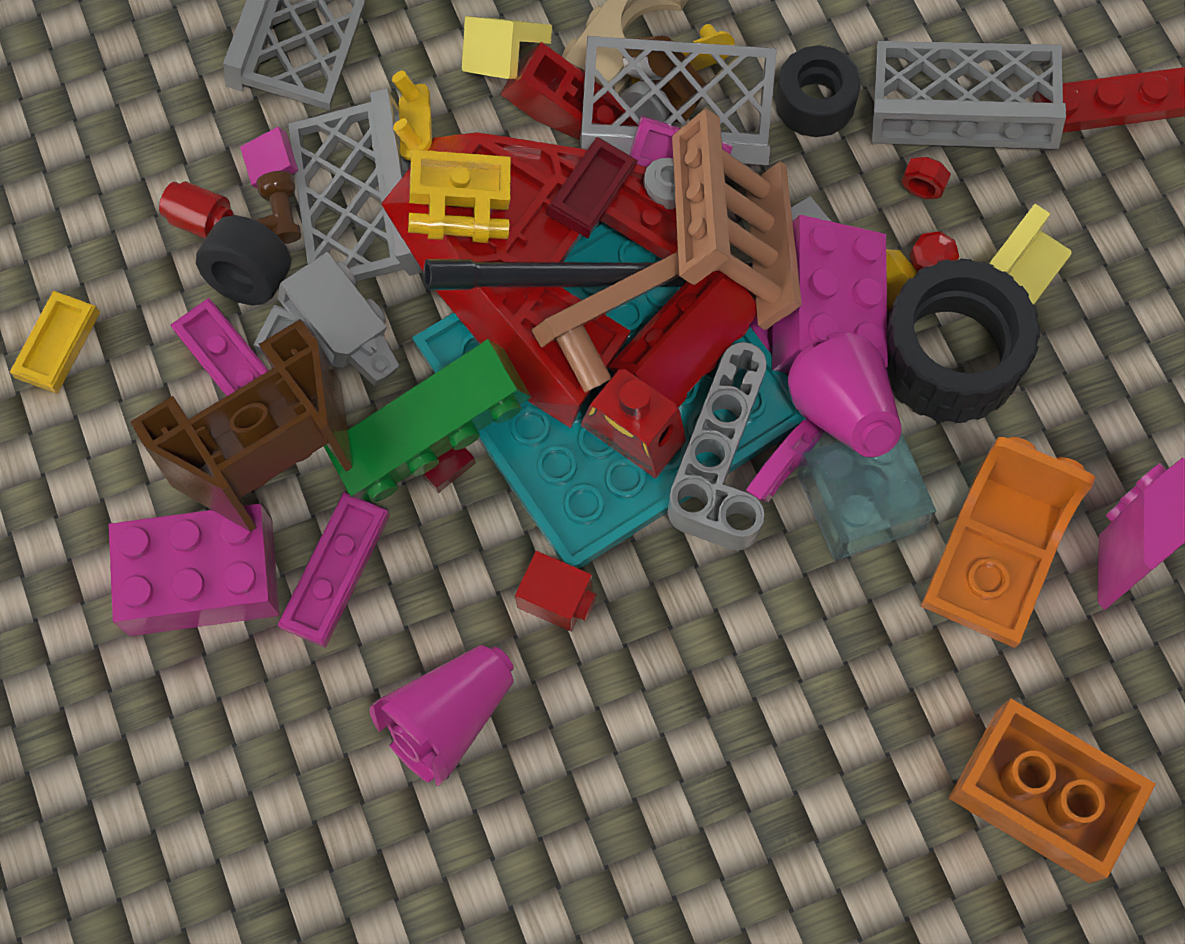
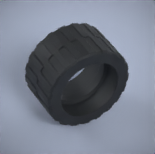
[886,258,1041,423]

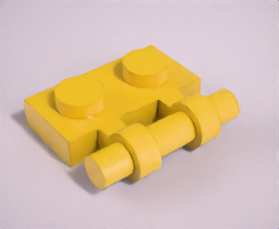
[408,150,511,243]

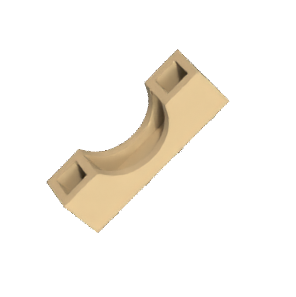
[562,0,688,96]

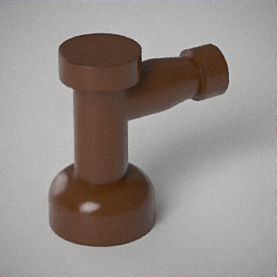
[255,171,301,244]

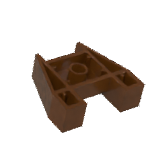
[130,319,353,532]

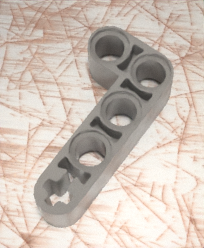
[667,342,767,551]

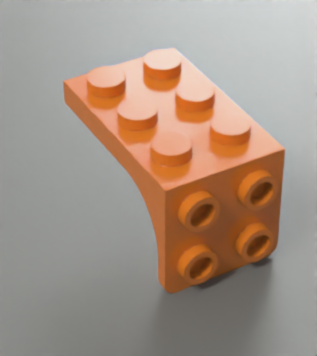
[920,437,1096,648]

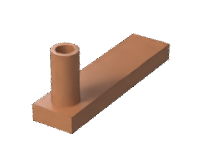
[532,252,679,393]

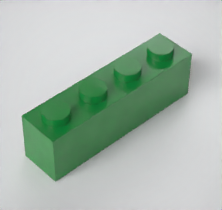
[323,339,531,502]

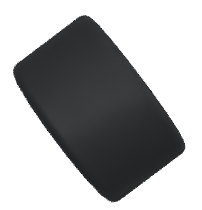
[775,45,861,137]
[196,215,291,306]

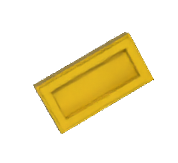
[10,291,100,394]

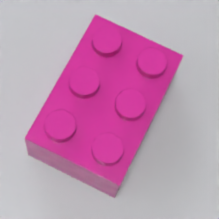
[772,215,888,373]
[108,503,280,636]

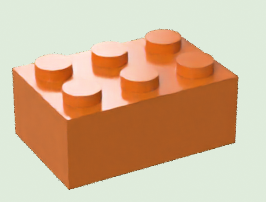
[948,698,1156,884]

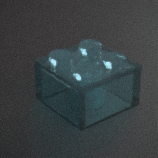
[797,432,937,561]

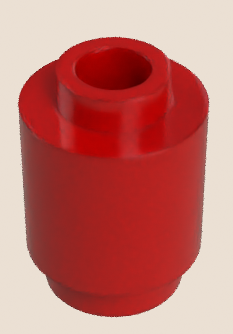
[159,181,233,239]

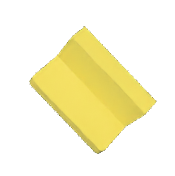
[462,16,552,79]
[989,204,1071,304]

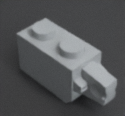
[277,252,399,386]

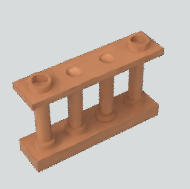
[672,108,802,330]

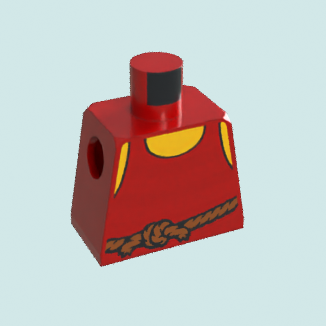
[581,368,686,479]

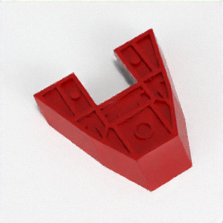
[381,132,678,428]

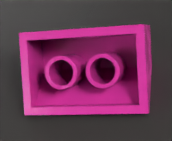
[1098,457,1185,610]

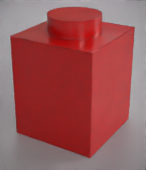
[515,551,597,632]

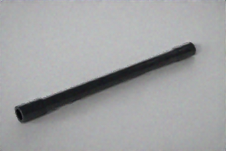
[423,259,753,290]

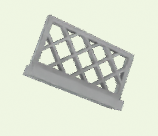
[223,0,367,111]
[580,36,777,165]
[872,41,1066,149]
[288,88,423,281]

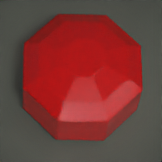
[901,157,951,200]
[910,231,960,272]

